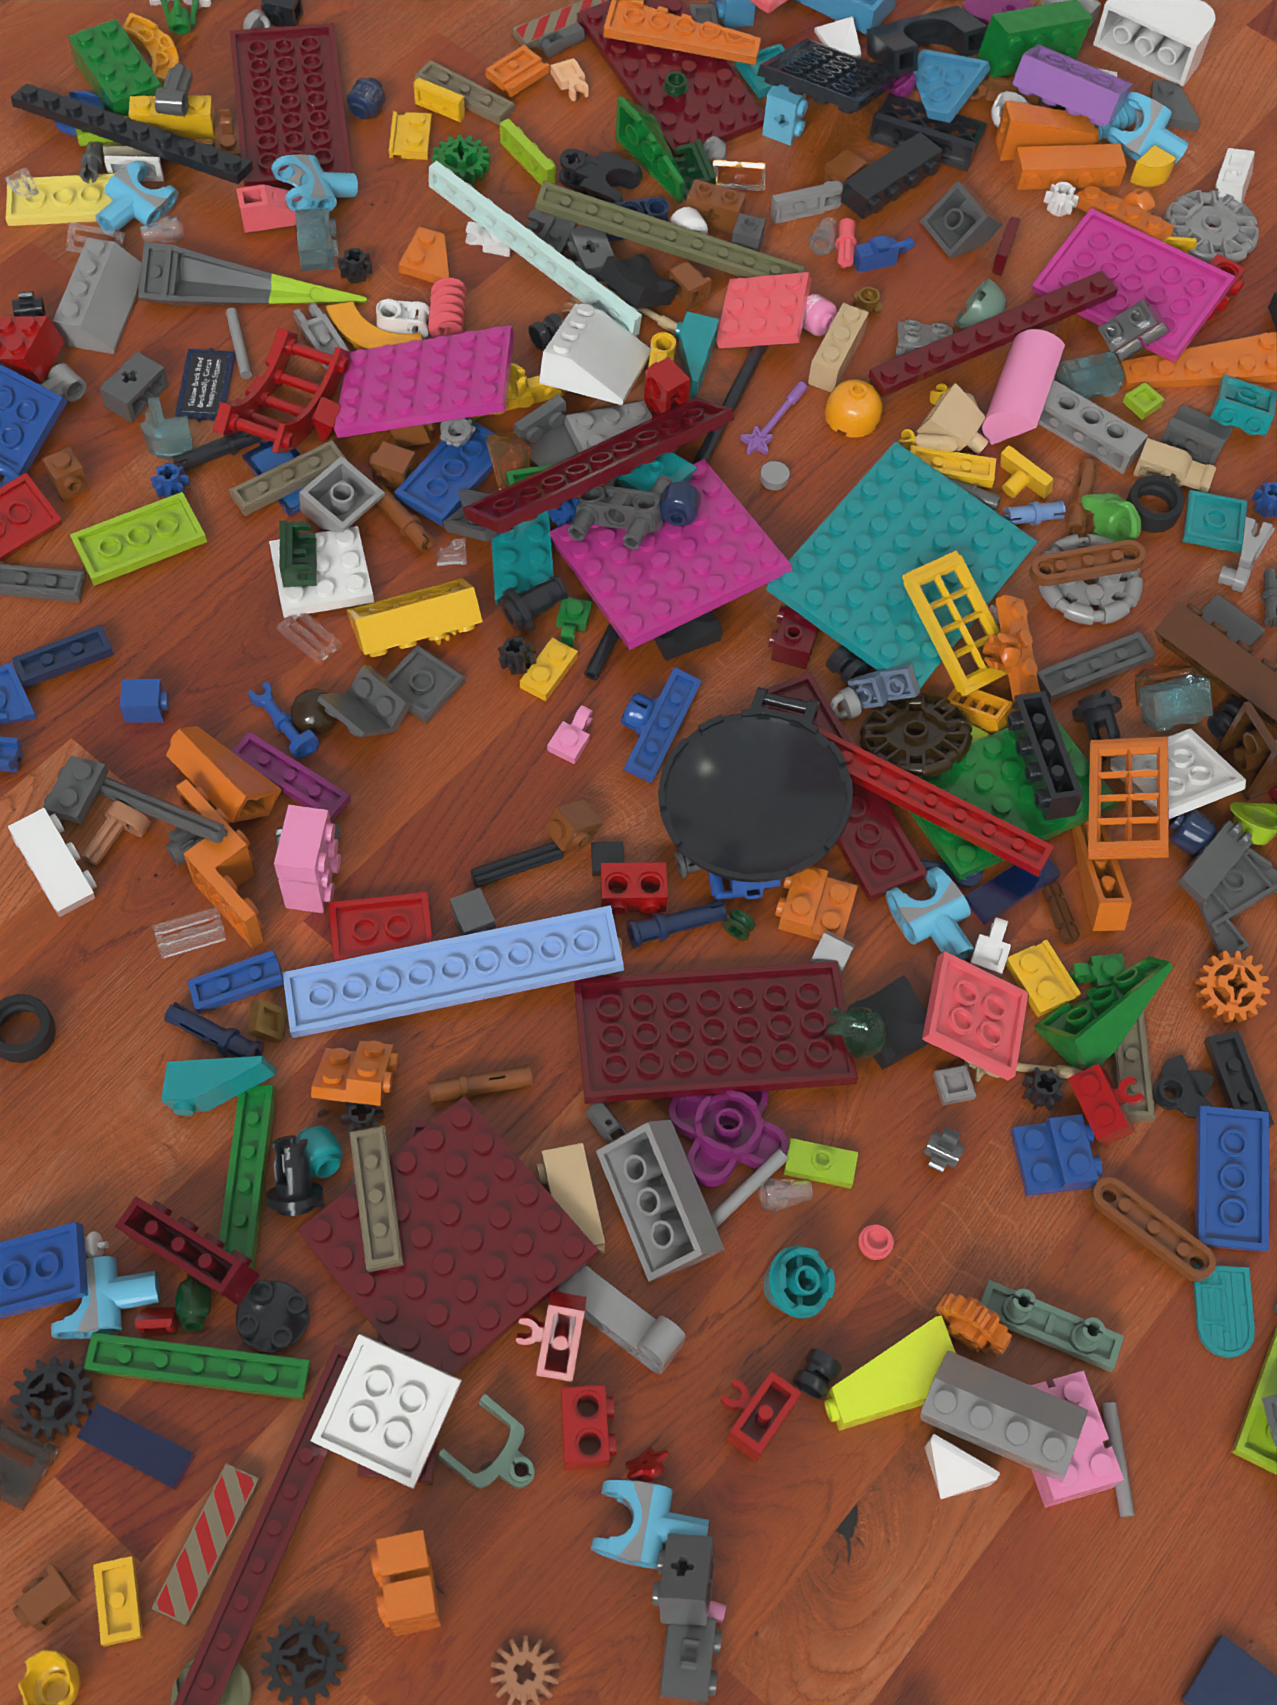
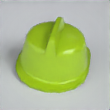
[1230,802,1277,845]

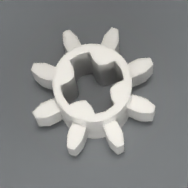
[1043,182,1079,216]

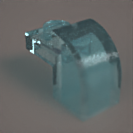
[140,397,194,460]

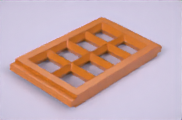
[1088,737,1169,860]

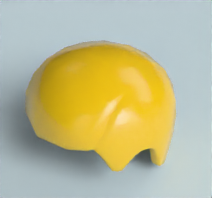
[18,1650,80,1705]

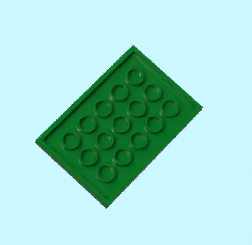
[909,718,1119,882]

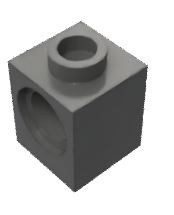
[732,213,766,252]
[449,888,496,936]

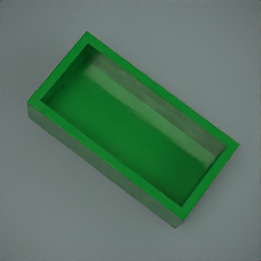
[977,0,1093,78]
[68,19,162,118]

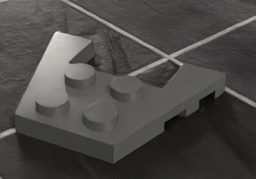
[1196,848,1277,956]

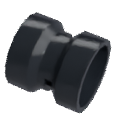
[528,313,563,351]
[825,645,869,687]
[1207,699,1243,740]
[793,1348,842,1400]

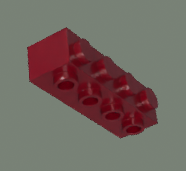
[768,605,819,670]
[115,1196,259,1306]

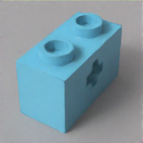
[762,84,808,146]

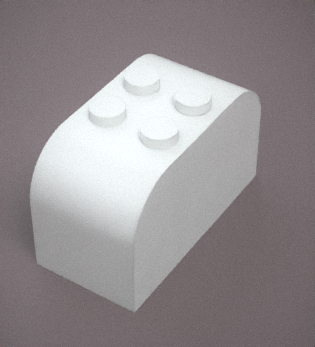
[1093,0,1216,87]

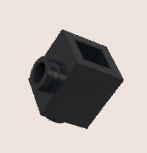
[261,0,303,27]

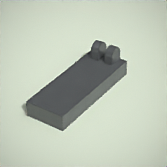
[1176,821,1253,904]

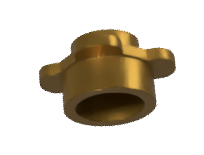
[853,286,883,312]

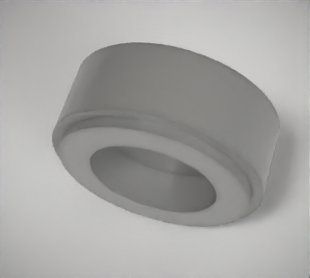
[760,461,790,491]

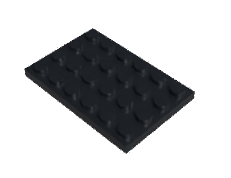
[757,38,900,114]

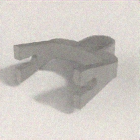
[1218,517,1276,593]

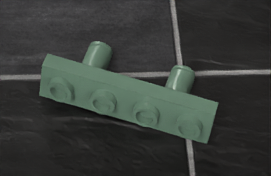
[980,1280,1124,1372]

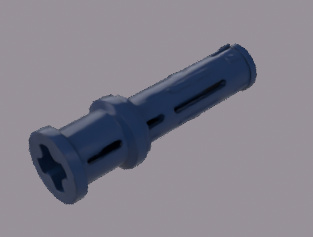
[626,900,727,949]
[164,1002,265,1058]

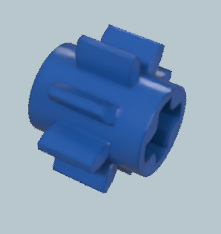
[151,462,190,498]
[1252,482,1277,518]
[547,498,580,527]

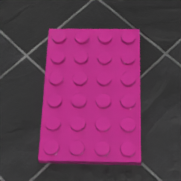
[1031,208,1235,363]
[334,325,514,438]

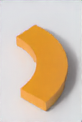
[122,13,179,87]
[326,301,422,350]

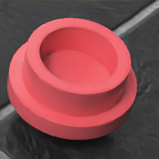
[858,1224,894,1260]

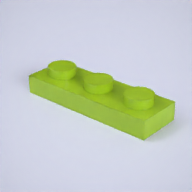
[500,118,557,185]

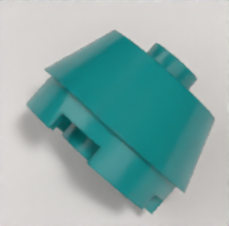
[763,1246,835,1319]

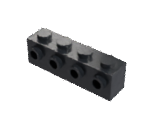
[841,132,943,220]
[1006,691,1083,821]

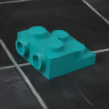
[1211,374,1277,436]

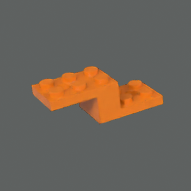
[176,779,264,950]

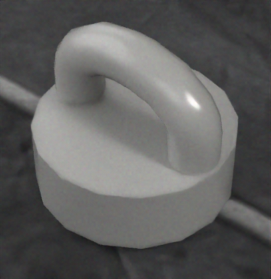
[243,9,271,30]
[703,136,727,166]
[830,687,862,719]

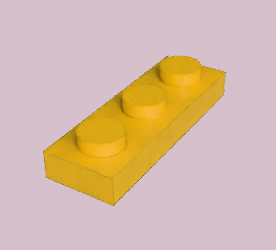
[909,445,996,488]

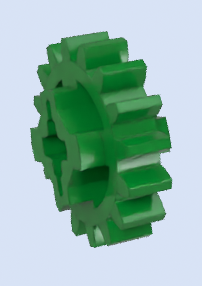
[432,134,490,185]

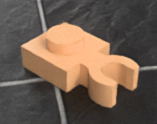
[551,58,589,101]

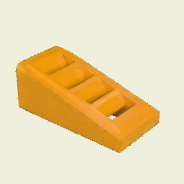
[946,687,1013,734]

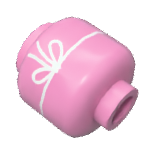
[802,294,837,336]

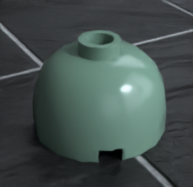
[954,277,1007,330]

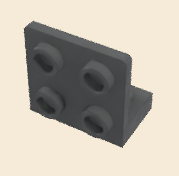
[514,395,579,467]
[1161,405,1233,466]
[317,665,413,737]

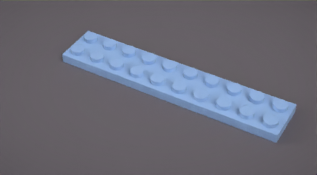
[282,906,624,1038]

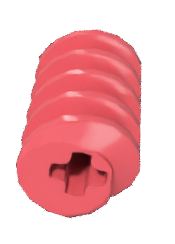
[428,278,466,338]

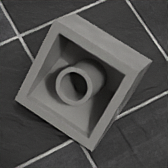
[299,456,385,532]

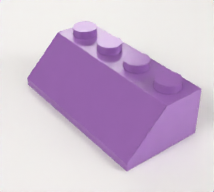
[1012,44,1133,126]

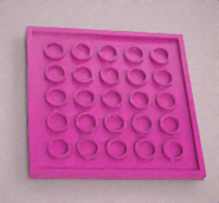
[549,459,791,650]

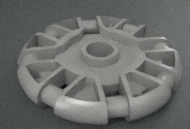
[1163,190,1259,264]
[1038,534,1143,625]

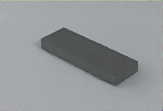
[0,564,86,603]

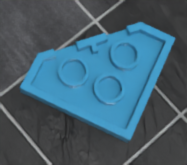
[913,49,990,123]

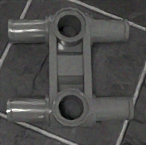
[568,476,673,550]

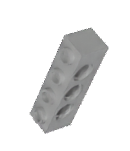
[1038,380,1148,474]

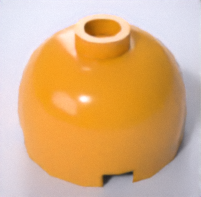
[825,379,883,438]

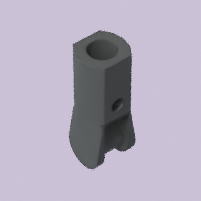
[537,22,585,58]
[585,1102,629,1145]

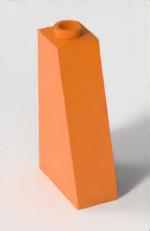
[995,101,1099,161]
[166,726,282,823]

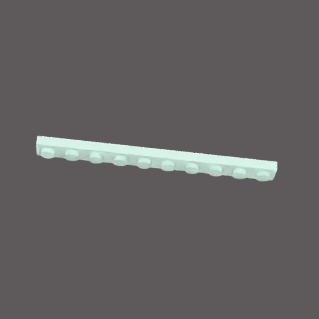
[429,161,642,337]

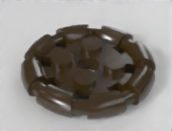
[860,693,973,779]

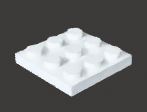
[269,526,374,618]
[1110,728,1246,819]
[311,1334,462,1488]

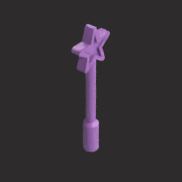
[740,381,807,455]

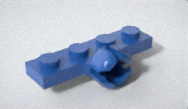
[621,667,702,784]

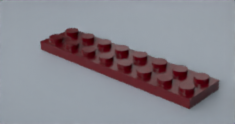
[765,672,928,902]

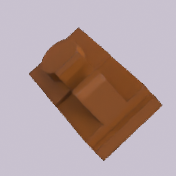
[214,108,241,157]

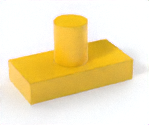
[1000,445,1054,500]

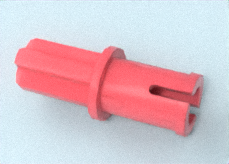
[835,218,857,268]

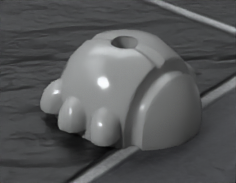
[440,418,476,448]

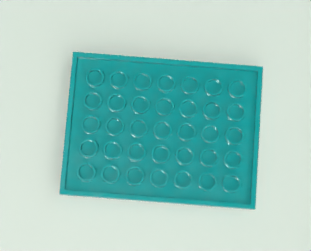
[766,441,1038,690]

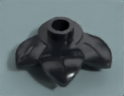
[1152,1055,1214,1119]

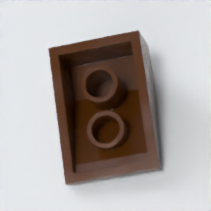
[1216,701,1277,801]

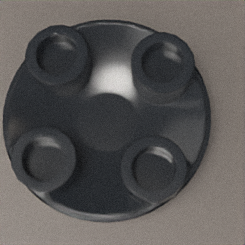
[235,1280,309,1353]

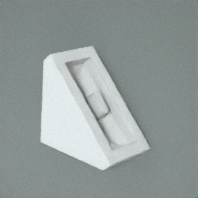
[815,16,861,58]
[104,156,164,181]
[924,1434,1000,1499]

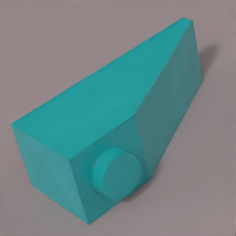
[675,311,719,399]
[161,1056,277,1116]

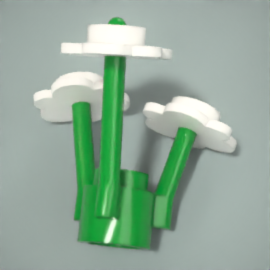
[149,0,211,35]

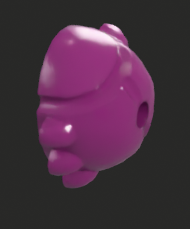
[888,72,916,98]

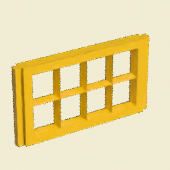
[902,550,1007,697]

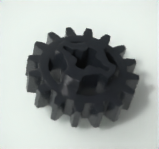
[10,1356,95,1441]
[261,1616,347,1705]

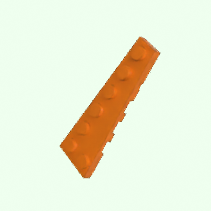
[603,0,761,65]
[1119,332,1277,390]

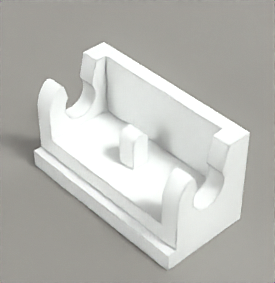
[1216,148,1255,204]

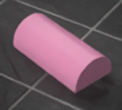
[982,329,1065,445]

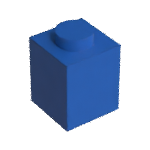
[120,679,170,723]

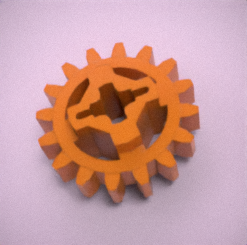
[1195,950,1270,1023]
[935,1293,1012,1356]

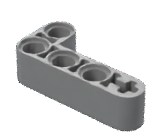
[556,1266,686,1375]

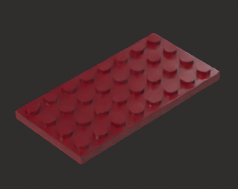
[577,0,765,158]
[230,23,352,188]
[574,961,858,1104]

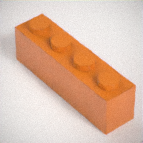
[1012,143,1127,190]

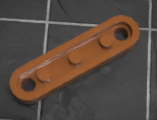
[1029,540,1146,586]
[1091,1177,1216,1282]

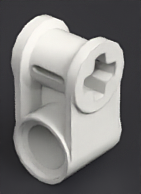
[376,299,430,339]

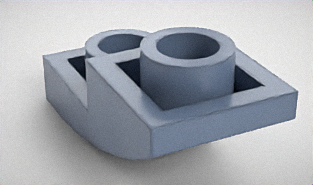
[848,664,920,709]

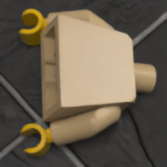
[898,383,989,454]

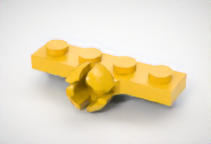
[467,363,565,421]

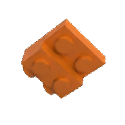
[775,866,858,941]
[311,1040,399,1106]

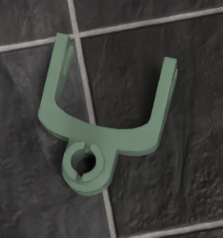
[437,1393,535,1489]

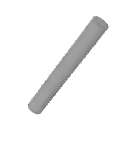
[226,308,252,379]
[711,1148,789,1229]
[1102,1402,1135,1518]

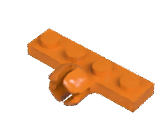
[1074,185,1174,241]
[983,595,1041,700]

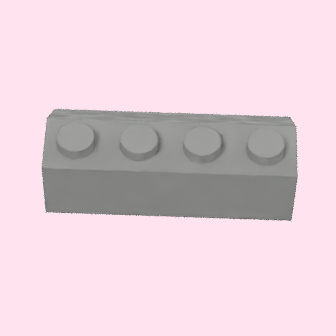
[52,237,142,354]
[596,1119,725,1282]
[921,1350,1089,1482]

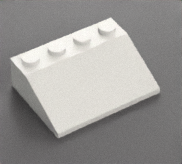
[539,304,650,405]

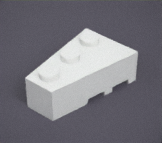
[8,808,97,918]

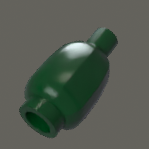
[175,1274,211,1331]

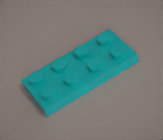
[491,511,554,605]

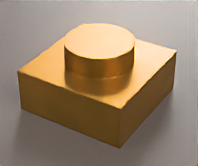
[247,999,286,1043]

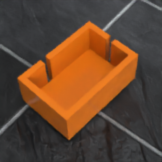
[370,1530,441,1636]

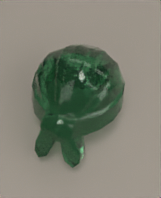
[826,1007,888,1059]

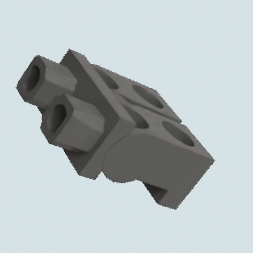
[1098,299,1170,361]

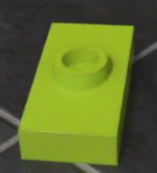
[783,1138,858,1189]

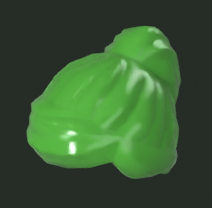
[1081,493,1142,542]

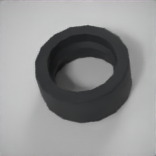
[1126,476,1185,533]
[0,994,56,1063]

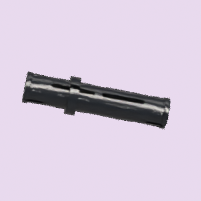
[172,431,261,471]

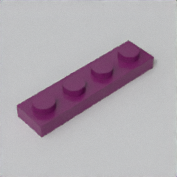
[232,732,351,823]

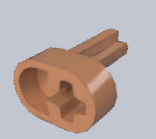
[81,800,152,866]

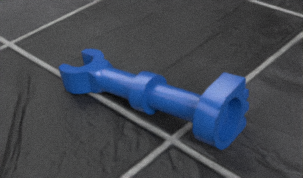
[248,682,319,759]

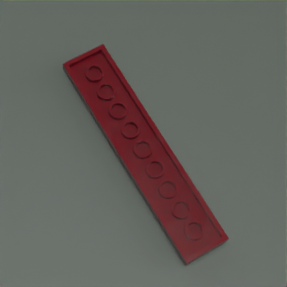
[463,397,734,534]

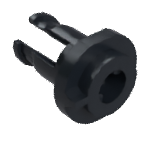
[497,575,569,634]
[1072,689,1123,762]
[266,1135,324,1216]

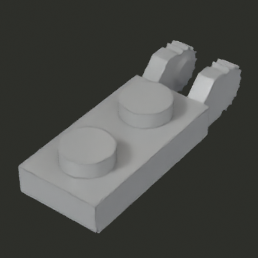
[770,180,843,224]
[293,303,351,370]

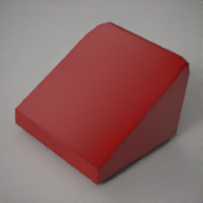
[313,397,341,442]
[135,1307,178,1336]

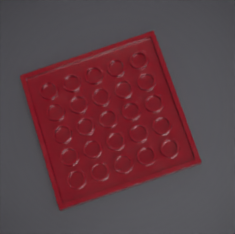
[297,1096,599,1377]

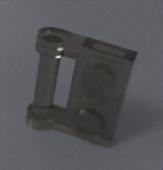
[0,1418,59,1511]

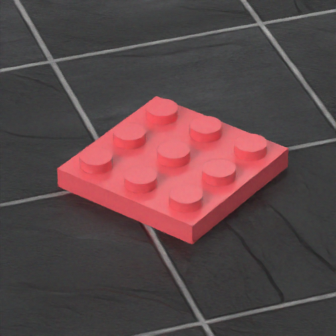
[716,272,812,349]
[922,951,1028,1080]

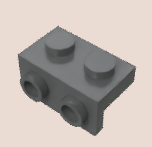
[443,488,497,542]
[43,756,109,824]

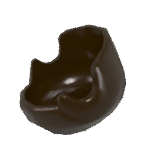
[290,689,337,735]

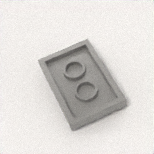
[564,401,653,453]

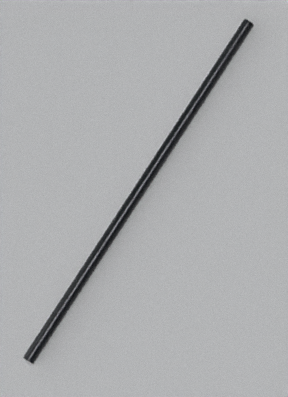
[584,345,768,681]

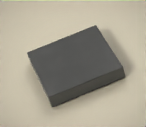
[1201,594,1266,648]
[385,645,466,724]

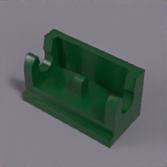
[674,140,716,202]
[279,520,317,588]

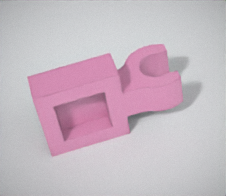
[547,705,593,764]

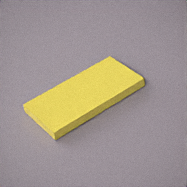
[6,173,116,226]

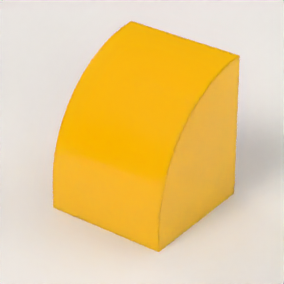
[1130,145,1176,187]

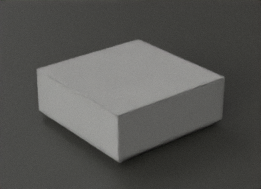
[811,930,855,975]
[933,1064,976,1106]

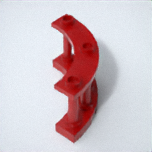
[212,327,350,454]

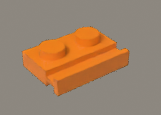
[486,45,549,97]

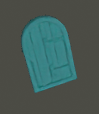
[1192,1264,1255,1359]

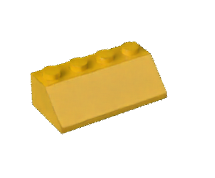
[347,578,483,657]

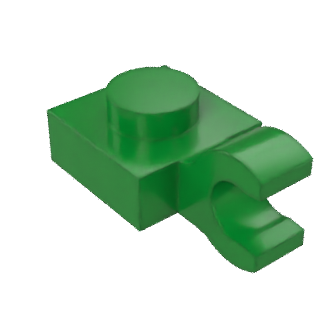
[556,597,592,648]
[1068,953,1126,989]

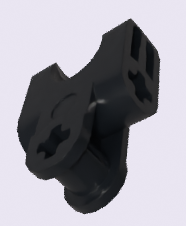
[559,149,643,203]

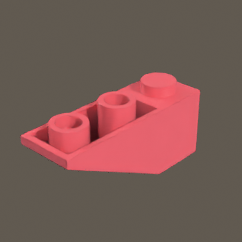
[236,185,326,233]

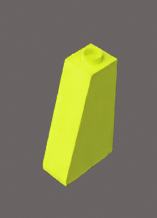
[825,1315,956,1431]

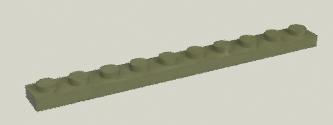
[535,181,805,278]

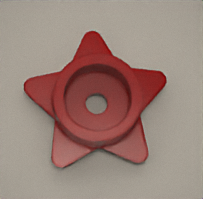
[625,1447,669,1482]

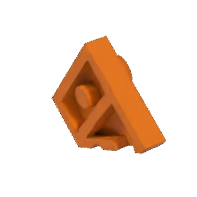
[398,226,449,283]

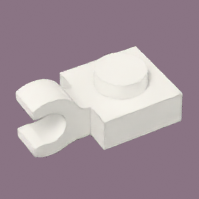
[466,222,511,257]
[970,917,1011,978]

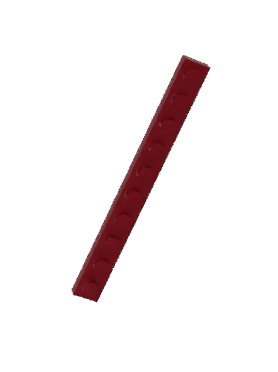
[868,271,1118,397]
[174,1345,351,1705]

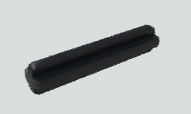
[470,841,564,887]

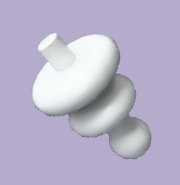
[84,1231,109,1259]

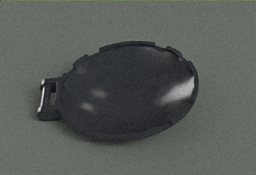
[658,687,853,882]

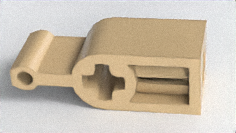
[1133,438,1216,493]

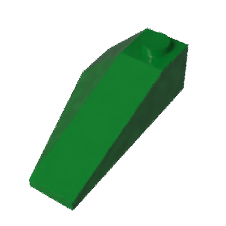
[615,96,684,204]
[1034,956,1173,1070]

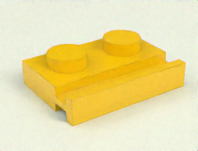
[389,111,432,160]
[1005,940,1081,1017]

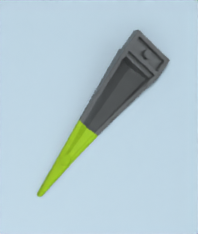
[138,242,368,305]

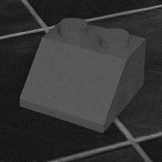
[920,181,1002,258]

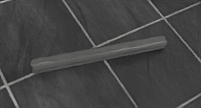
[98,776,228,843]

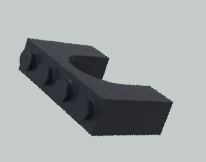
[867,5,987,76]

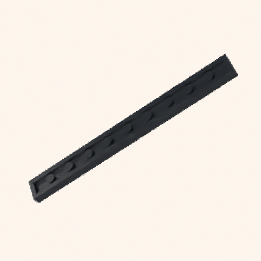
[11,83,253,184]

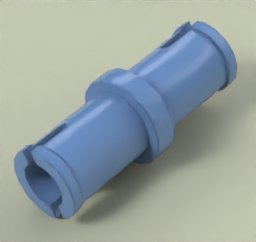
[1004,501,1066,525]

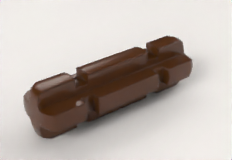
[1042,883,1080,944]

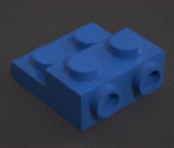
[1010,1114,1102,1197]

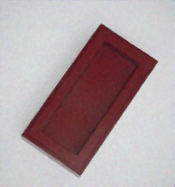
[992,216,1020,276]

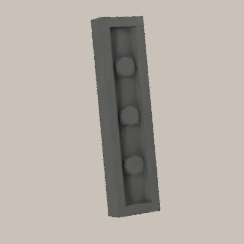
[1037,631,1156,702]

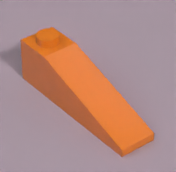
[1072,816,1132,931]

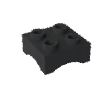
[599,254,679,309]
[654,611,722,661]
[847,975,929,1070]

